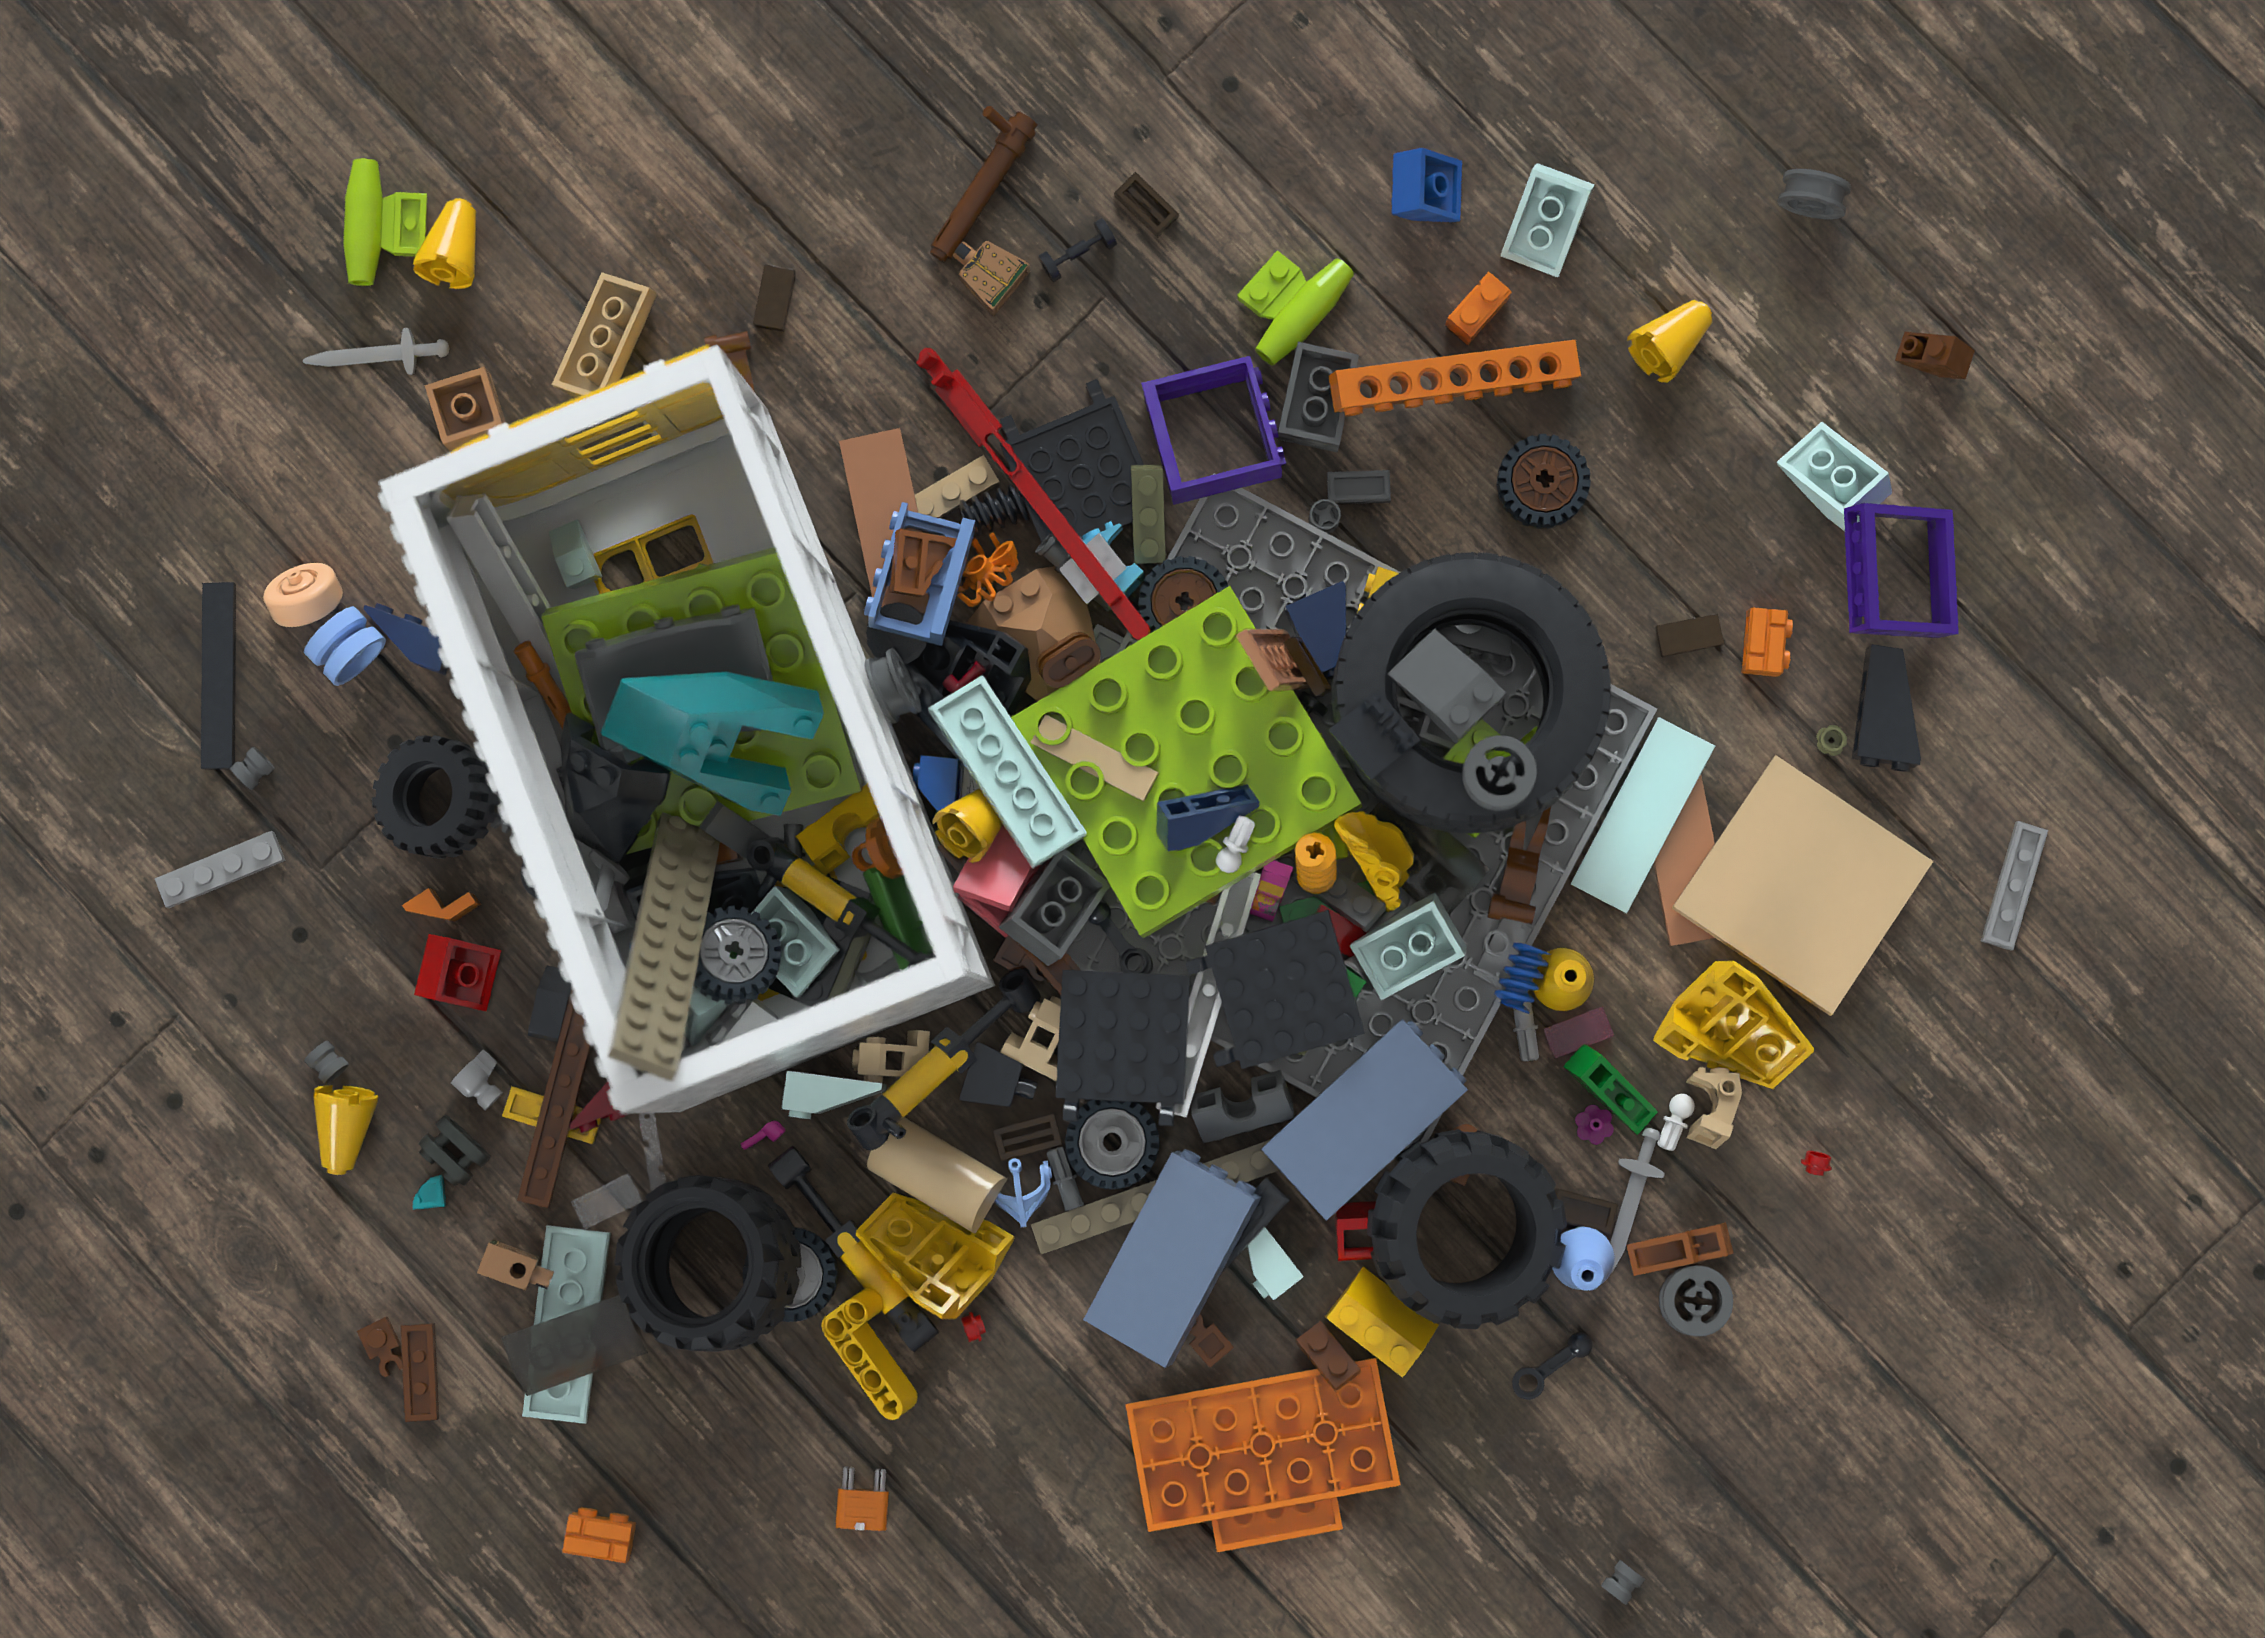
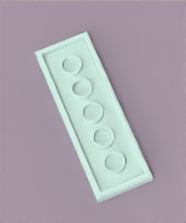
[928,675,1087,869]
[1571,717,1715,914]
[522,1225,611,1424]

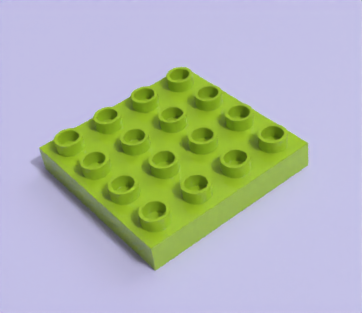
[541,547,863,854]
[1011,586,1363,938]

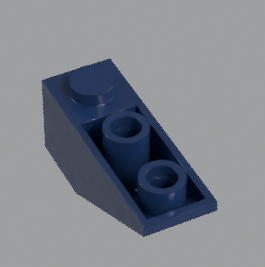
[364,603,448,675]

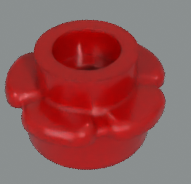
[1801,1150,1832,1176]
[961,1312,986,1342]

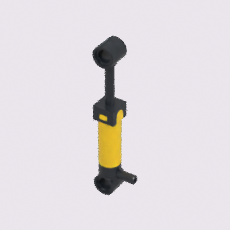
[746,837,936,968]
[847,969,1041,1150]
[768,1145,939,1353]

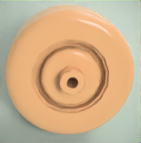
[263,563,343,627]

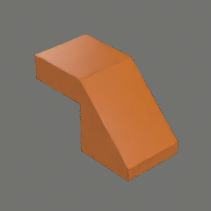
[402,888,481,922]

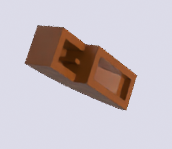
[1626,1222,1733,1276]

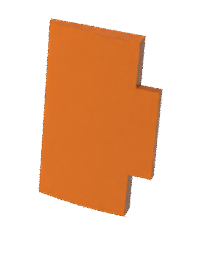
[1125,1358,1400,1552]

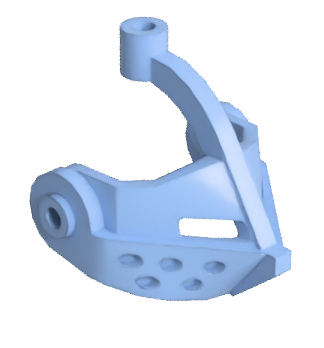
[994,1158,1052,1227]

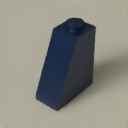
[1285,581,1346,680]

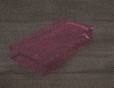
[1543,1006,1614,1059]

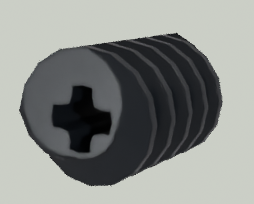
[960,484,1029,536]

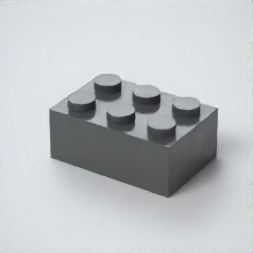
[1277,342,1359,453]
[998,849,1111,966]

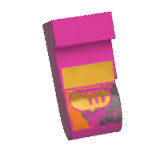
[1249,860,1294,922]

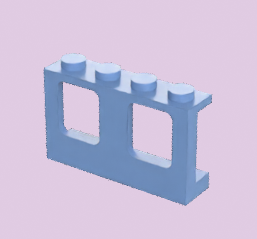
[864,502,975,646]

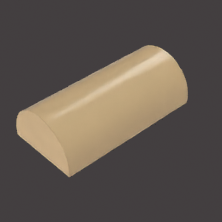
[552,273,657,398]
[867,1117,1007,1234]

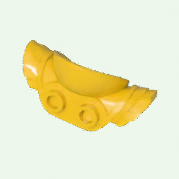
[1334,811,1414,912]

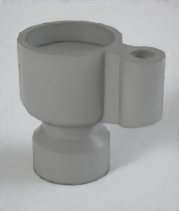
[451,1049,503,1111]

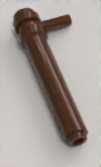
[930,106,1038,263]

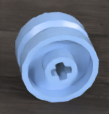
[304,606,386,686]

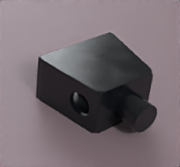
[959,1042,1038,1107]

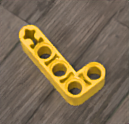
[821,1288,918,1420]

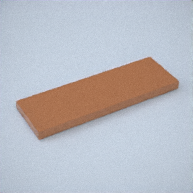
[839,428,929,614]
[1236,629,1310,691]
[1633,761,1715,947]

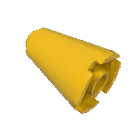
[413,198,476,289]
[1627,300,1712,382]
[933,788,1003,863]
[1532,948,1594,1011]
[313,1085,378,1175]

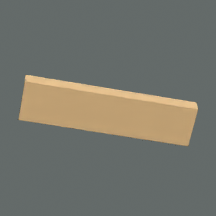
[1030,714,1159,802]

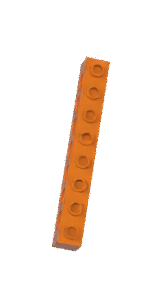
[1329,340,1581,416]

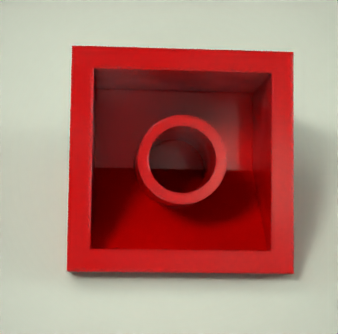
[414,934,501,1012]

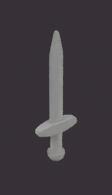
[303,328,449,375]
[589,849,630,915]
[1610,1128,1665,1273]

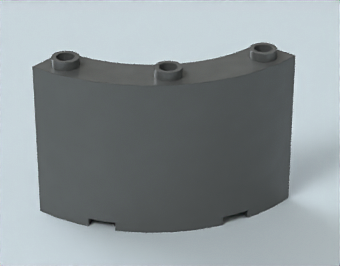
[574,605,773,763]

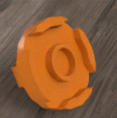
[852,817,904,879]

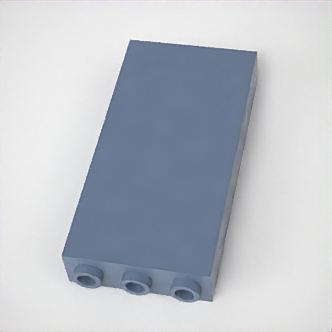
[1261,1019,1468,1220]
[1083,1149,1261,1368]

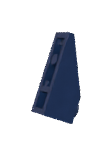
[1156,784,1259,852]

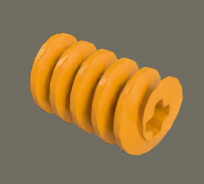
[1295,833,1337,894]

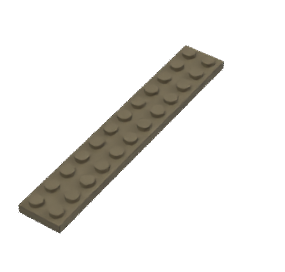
[608,812,720,1082]

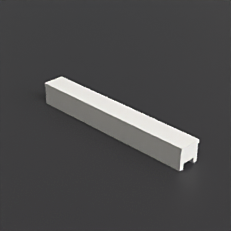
[446,493,568,701]
[1156,873,1261,1117]

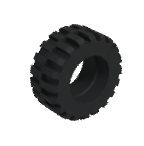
[372,735,499,859]

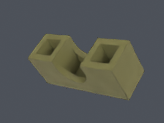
[1131,464,1166,564]

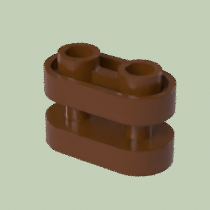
[1036,632,1101,688]

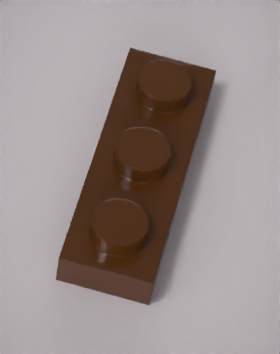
[401,1323,439,1422]

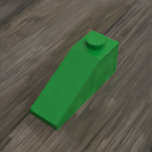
[1563,1044,1658,1135]

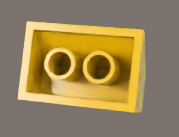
[1325,1267,1439,1378]

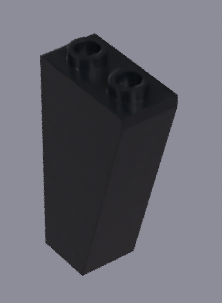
[1852,644,1921,772]

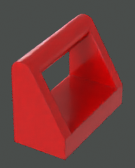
[1335,1201,1376,1261]

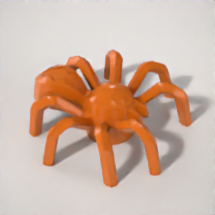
[957,532,1019,607]

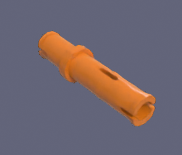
[513,640,571,730]

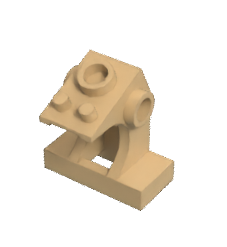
[1000,996,1061,1081]
[852,1030,930,1082]
[1686,1067,1742,1149]

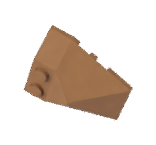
[966,566,1101,702]

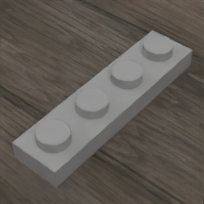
[155,831,286,908]

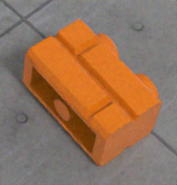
[1445,272,1512,345]
[1742,607,1793,677]
[562,1507,636,1563]

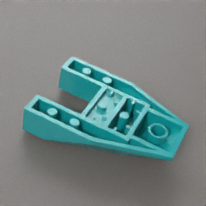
[601,672,824,816]

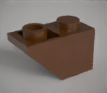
[1895,332,1975,380]

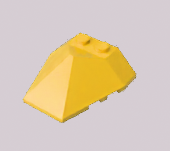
[1653,961,1814,1089]
[855,1193,1014,1319]

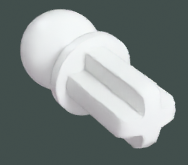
[1216,817,1255,873]
[1657,1094,1695,1151]

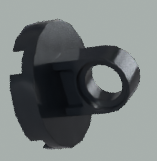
[866,602,928,664]

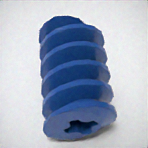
[1494,943,1551,1014]

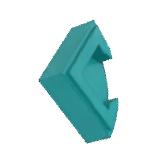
[413,1175,446,1210]

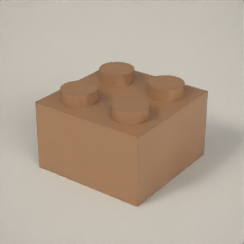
[424,367,506,451]

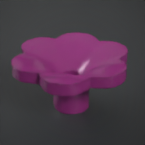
[1575,1105,1614,1145]

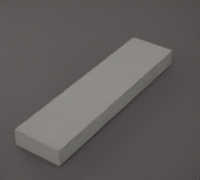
[1981,821,2048,951]

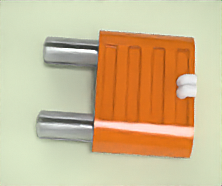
[835,1466,889,1531]

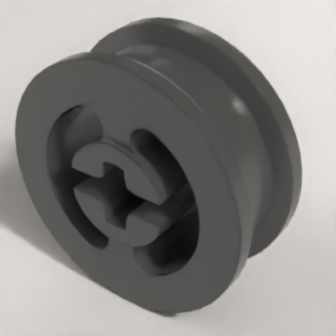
[1777,169,1851,219]
[865,648,921,724]
[1462,735,1537,811]
[1659,1265,1733,1336]

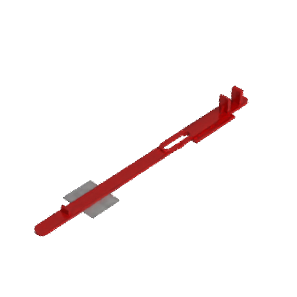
[916,348,1150,640]

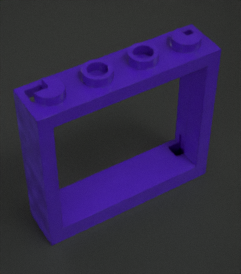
[1141,356,1286,505]
[1844,503,1959,638]

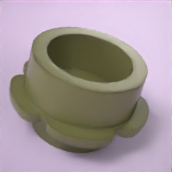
[1816,725,1847,756]

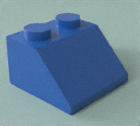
[1392,147,1462,222]
[913,756,963,811]

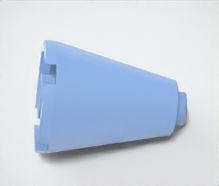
[1552,1226,1615,1291]

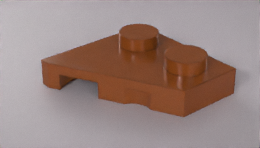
[889,529,957,597]

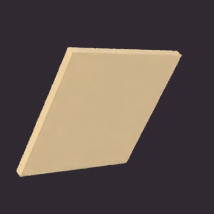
[1672,755,1933,1016]

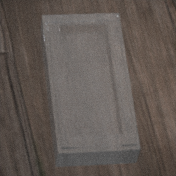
[571,1173,643,1230]

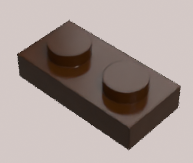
[1296,1321,1361,1392]

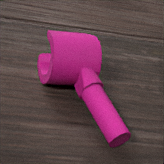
[741,1121,785,1150]

